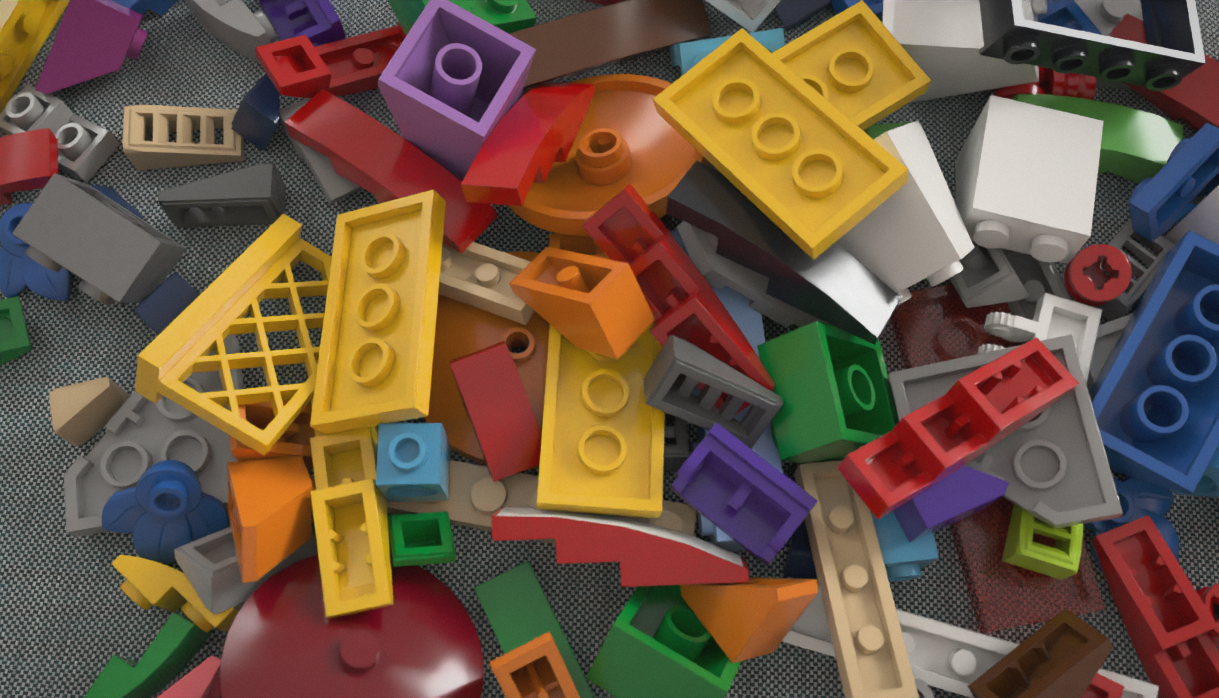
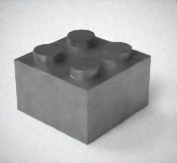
[12,173,187,306]

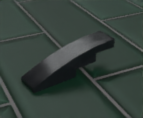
[666,160,901,345]

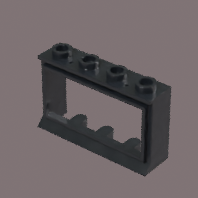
[979,0,1206,91]

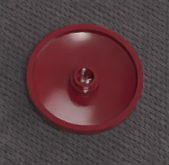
[219,555,484,698]

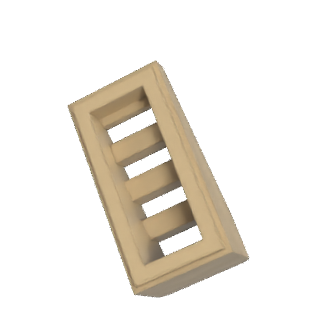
[123,105,244,171]

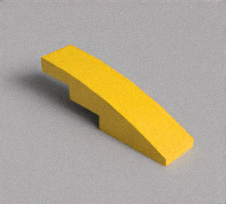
[310,398,393,619]

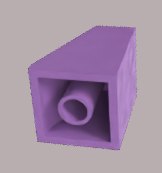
[378,0,536,181]

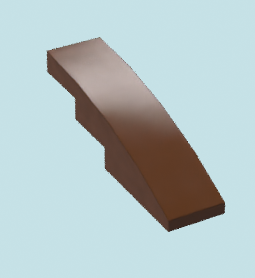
[510,0,713,90]
[967,608,1113,698]

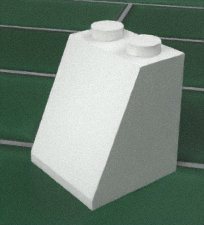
[882,0,1047,103]
[955,95,1104,264]
[835,120,974,304]

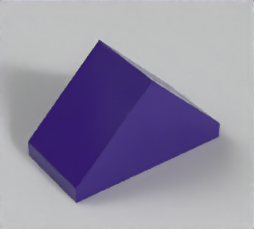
[893,465,1009,543]

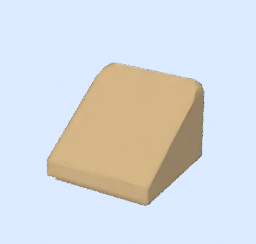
[49,377,130,447]

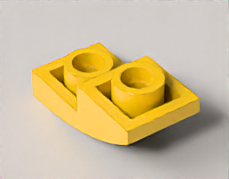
[111,554,242,633]

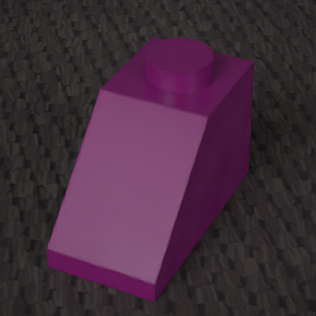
[35,0,148,94]

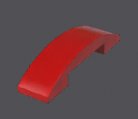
[255,21,406,98]

